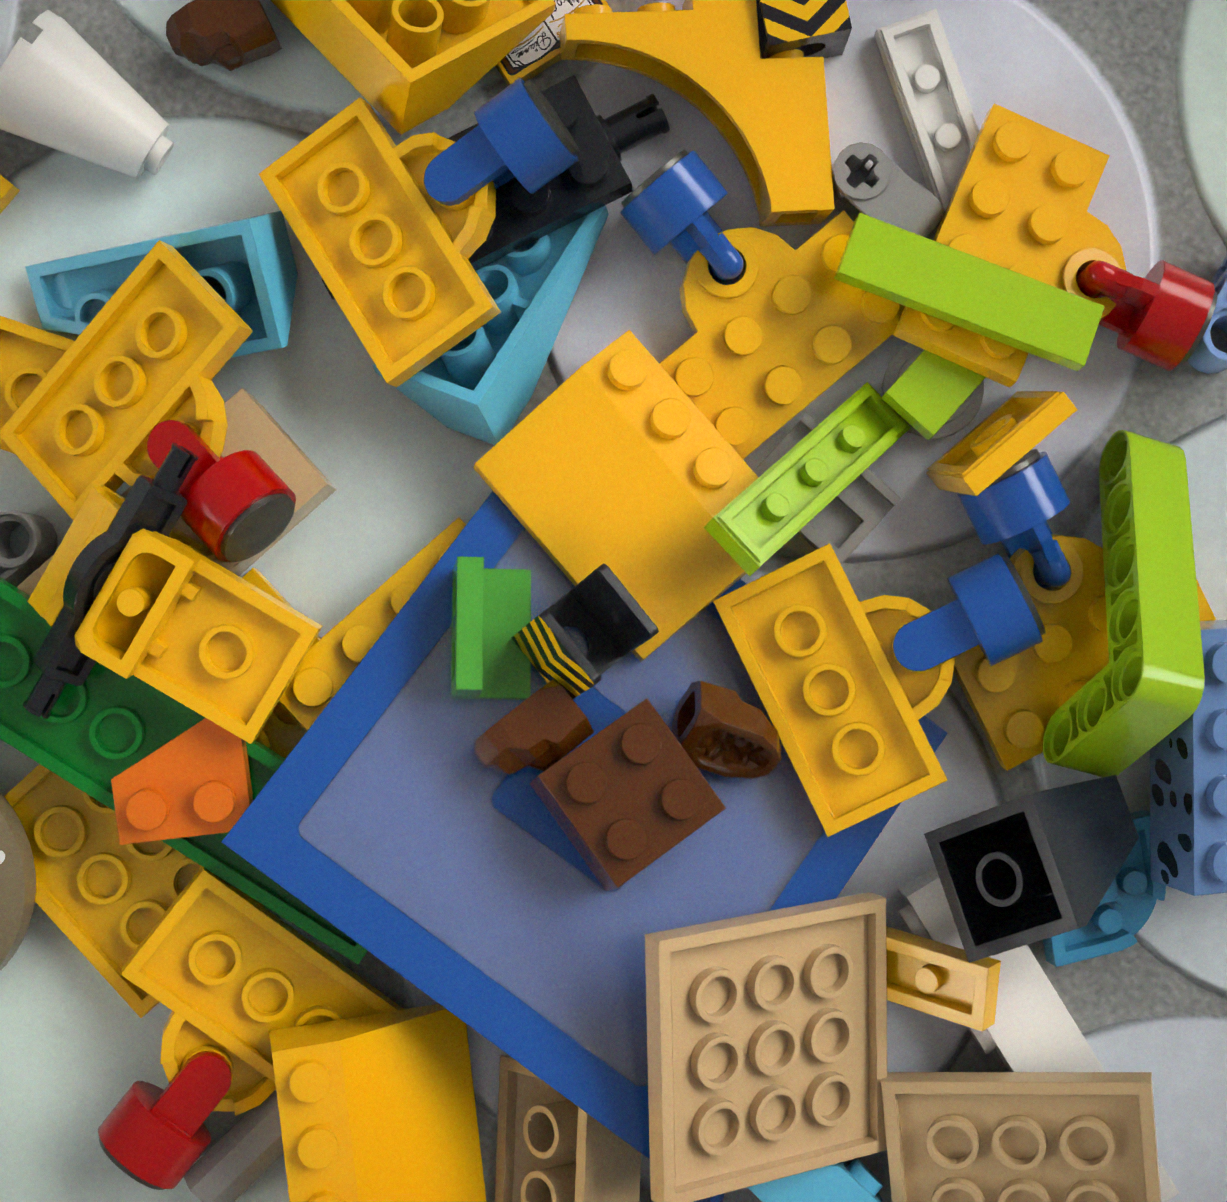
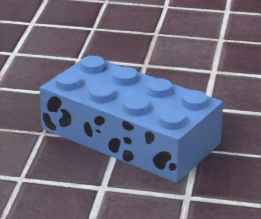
[1150,620,1227,896]

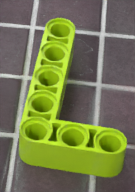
[1043,430,1205,777]

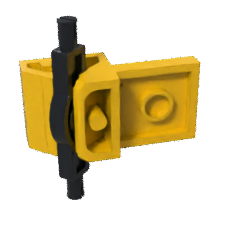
[23,443,323,744]

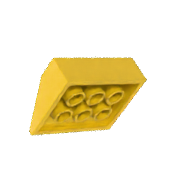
[271,0,556,135]
[473,330,759,662]
[269,1004,487,1202]

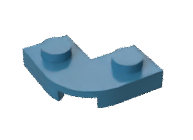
[1043,810,1166,967]

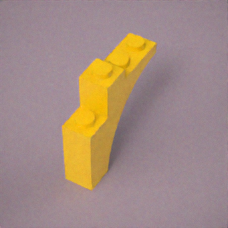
[559,0,835,227]

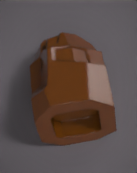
[166,0,282,71]
[474,680,594,775]
[672,681,781,779]

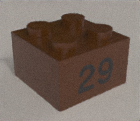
[530,698,726,892]

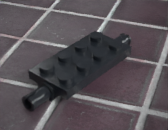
[317,75,670,300]

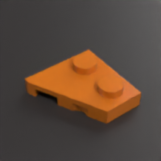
[111,718,253,845]

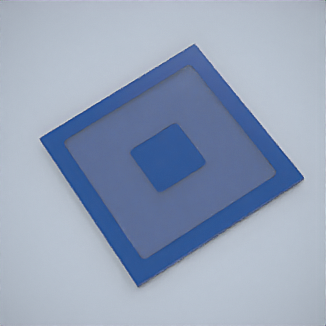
[222,491,948,1160]

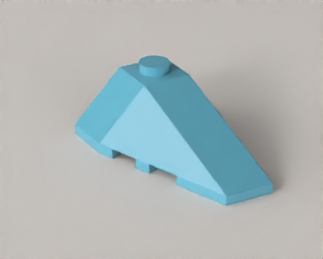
[373,206,609,445]
[25,211,298,358]

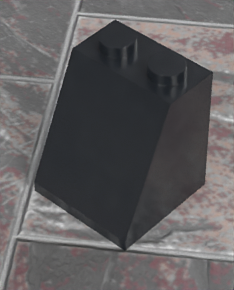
[924,774,1139,963]

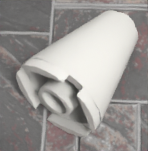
[0,10,174,179]

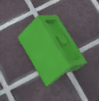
[451,556,531,700]

